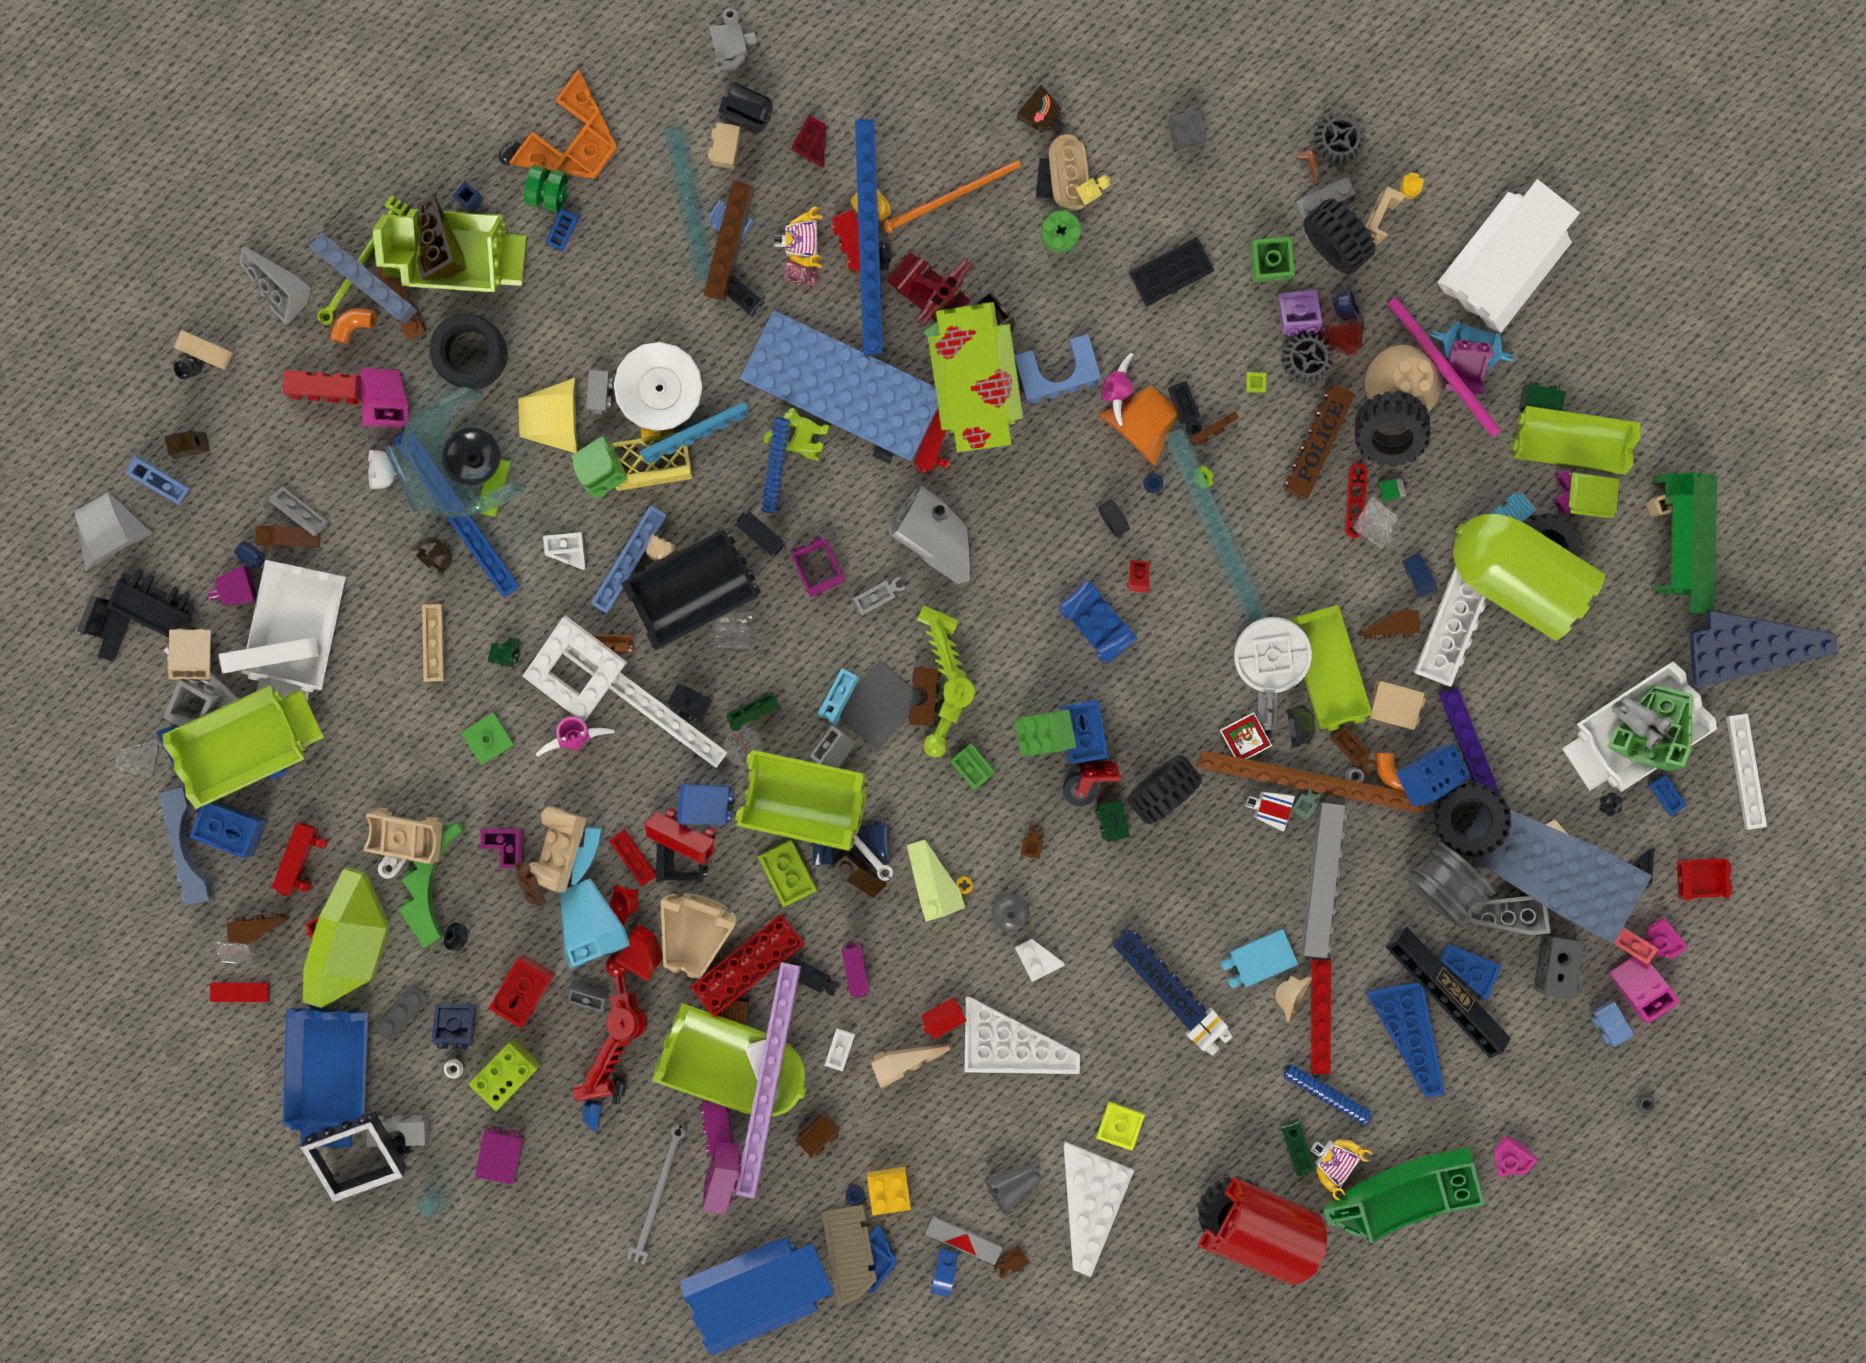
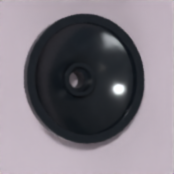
[442,428,501,486]

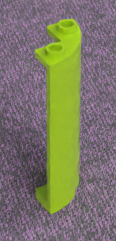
[1511,406,1641,475]
[1288,605,1373,731]

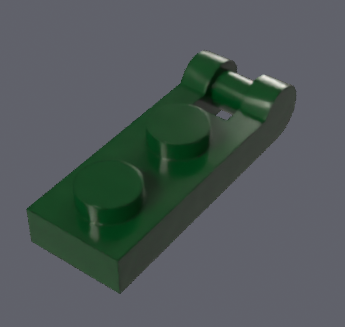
[726,691,780,731]
[1280,1119,1316,1176]

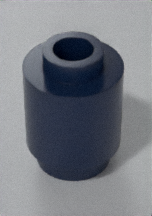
[234,541,265,569]

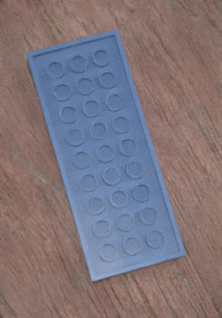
[740,310,938,462]

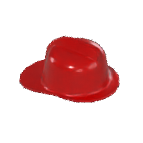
[609,885,638,926]

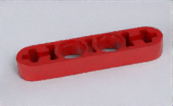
[1344,463,1367,538]

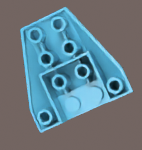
[560,879,630,970]

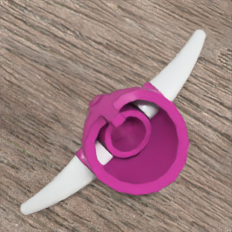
[1101,353,1134,426]
[536,716,615,757]

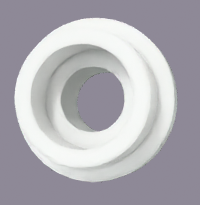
[444,1059,464,1079]

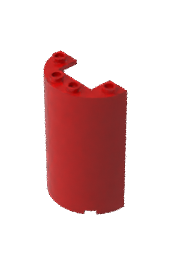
[1197,1177,1327,1285]

